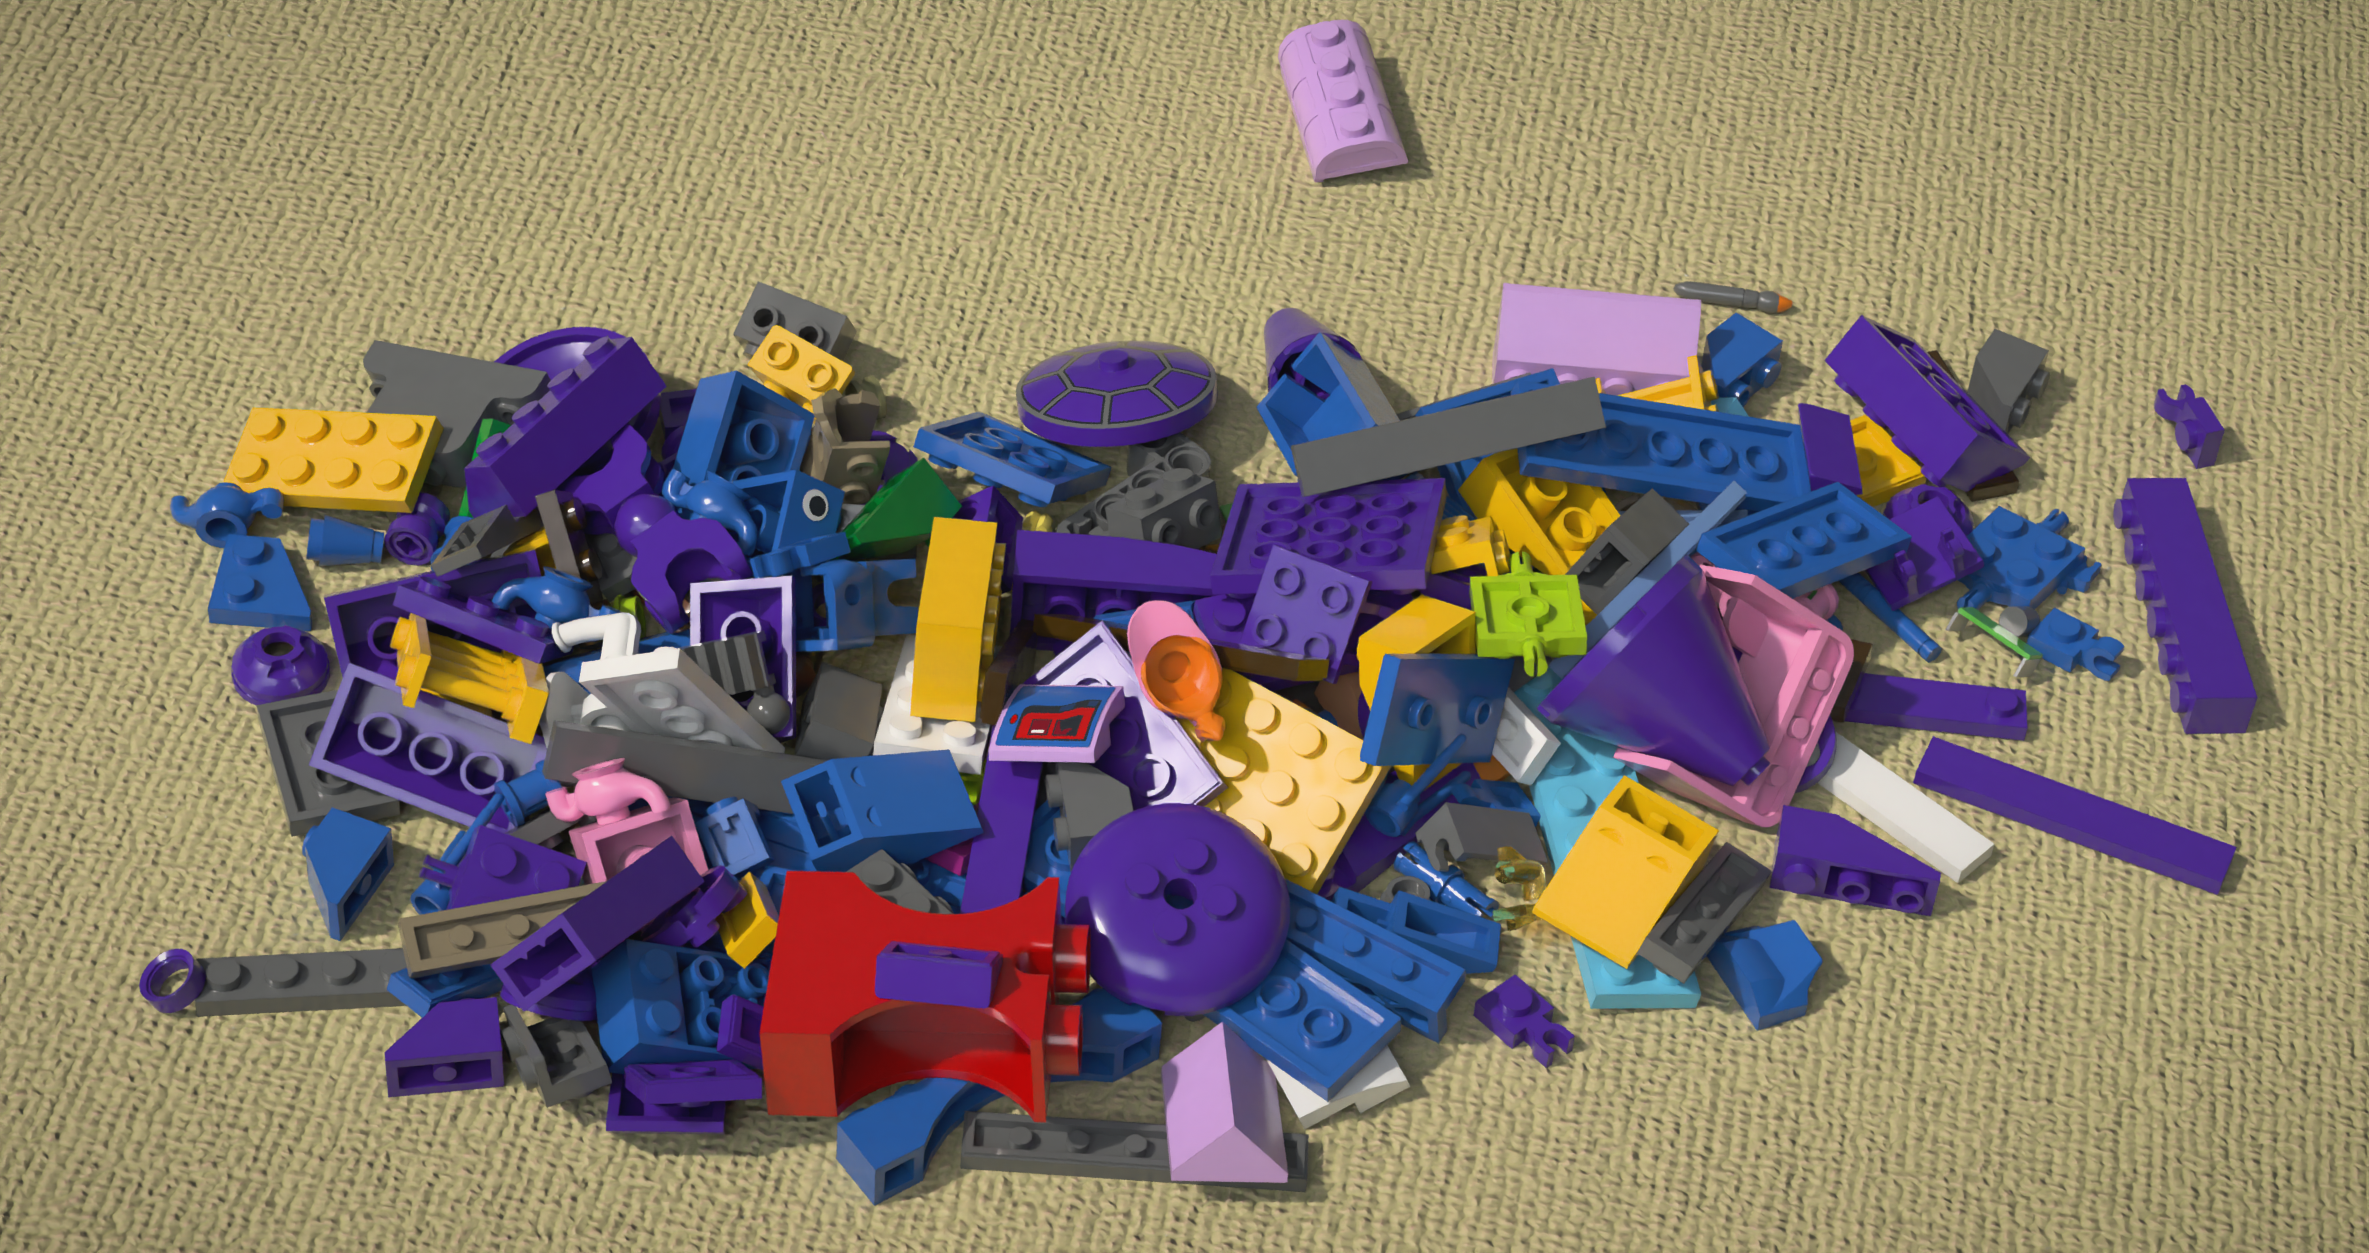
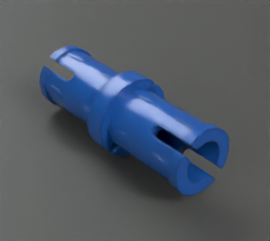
[1393,841,1499,919]

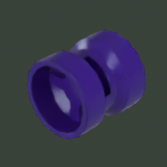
[384,492,451,566]

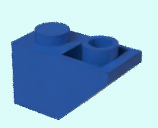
[1701,313,1783,408]

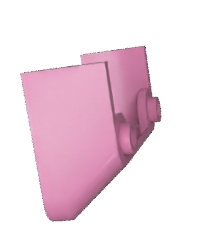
[1613,565,1854,827]

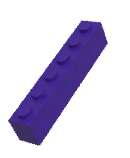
[2113,478,2257,734]

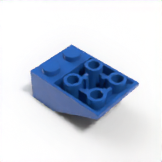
[781,749,984,872]
[591,939,771,1075]

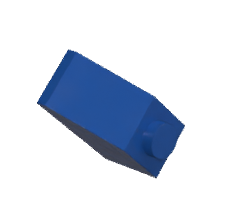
[302,807,394,941]

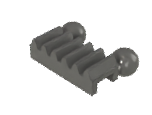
[677,630,790,735]

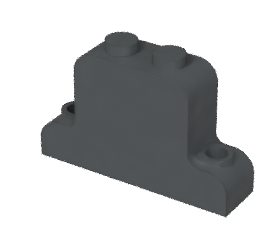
[363,340,551,487]

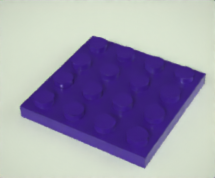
[1210,478,1447,599]

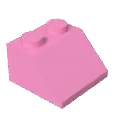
[569,797,708,934]

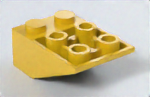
[1532,775,1719,969]

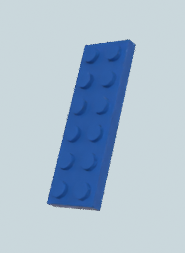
[1511,380,1811,512]

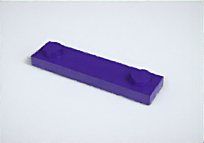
[1845,673,2028,741]

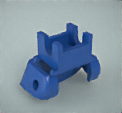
[764,559,918,652]

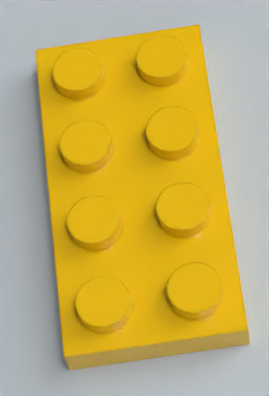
[223,407,444,513]

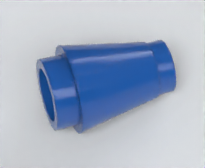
[306,515,384,566]

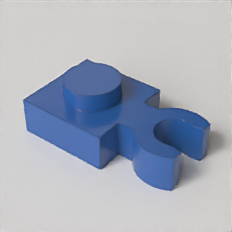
[750,532,851,578]

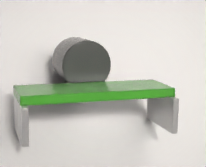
[1945,606,2043,678]

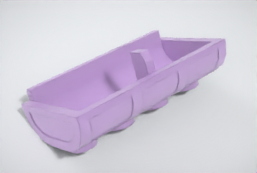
[1278,20,1408,182]

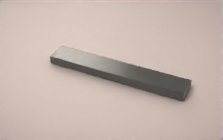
[1291,377,1606,497]
[542,720,828,814]
[960,1111,1309,1192]

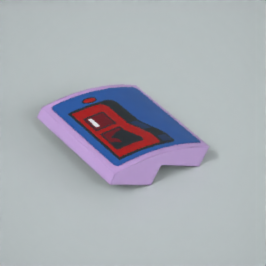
[988,684,1125,763]

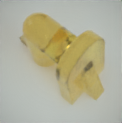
[1493,846,1546,931]

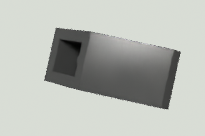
[1967,329,2050,434]
[1046,762,1133,872]

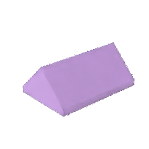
[1161,1022,1288,1183]

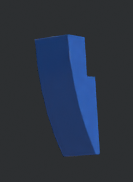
[1331,887,1501,974]

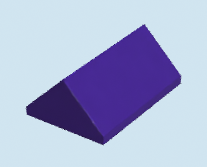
[690,576,796,743]

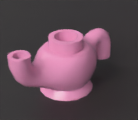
[545,758,671,825]

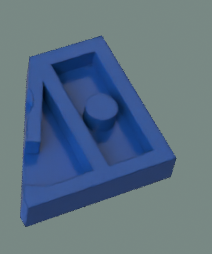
[208,534,312,631]

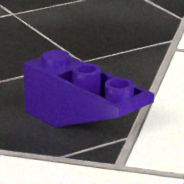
[1769,805,1941,916]

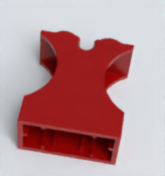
[759,871,1091,1122]

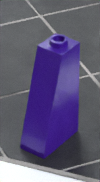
[490,836,705,1011]

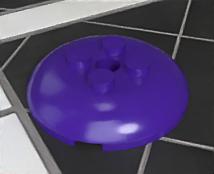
[1065,803,1290,1016]

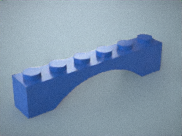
[836,988,1162,1206]

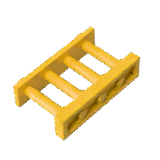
[390,613,549,744]

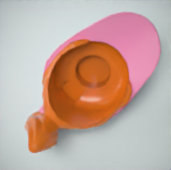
[1127,600,1226,742]

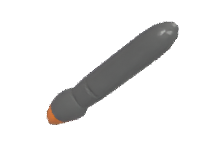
[1673,281,1792,313]

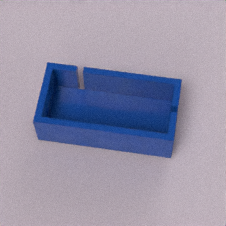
[1256,332,1408,481]

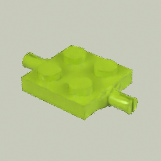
[1469,552,1587,677]

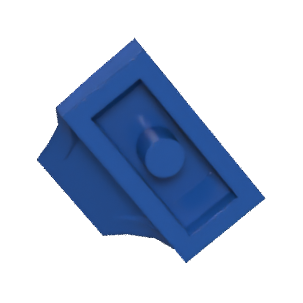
[1707,920,1823,1031]

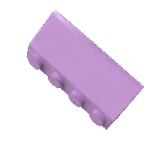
[1492,283,1701,396]

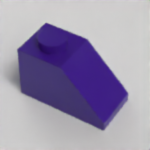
[384,997,504,1098]

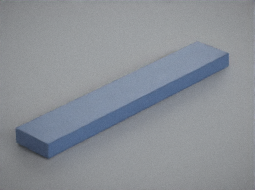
[1548,481,1747,679]

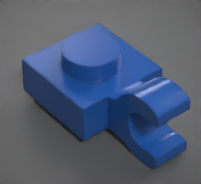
[2027,608,2125,681]
[1450,779,1541,827]

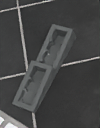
[431,505,544,577]

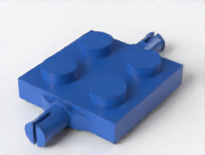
[1956,506,2085,610]

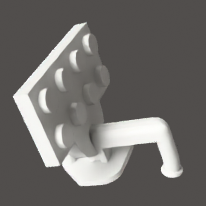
[539,612,785,787]

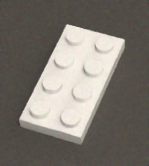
[873,634,1002,775]

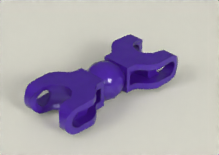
[555,423,754,634]

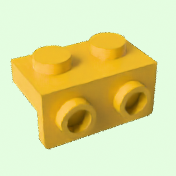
[747,325,855,424]
[1431,515,1510,576]

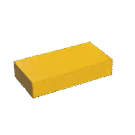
[715,872,779,969]

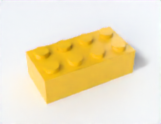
[910,517,1006,722]

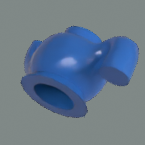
[662,469,758,558]
[170,482,284,548]
[492,566,622,629]

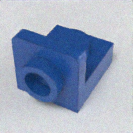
[694,797,775,879]

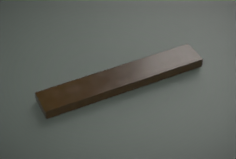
[1033,614,1329,681]

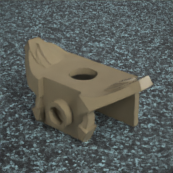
[799,388,890,505]

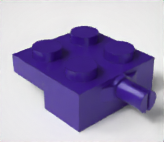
[419,825,587,910]

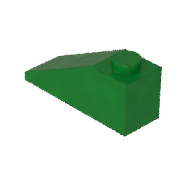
[830,458,962,561]

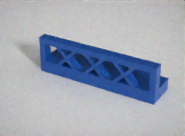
[1285,879,1466,1044]

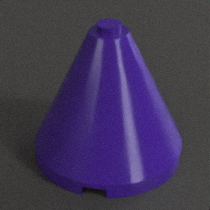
[1536,554,1770,786]

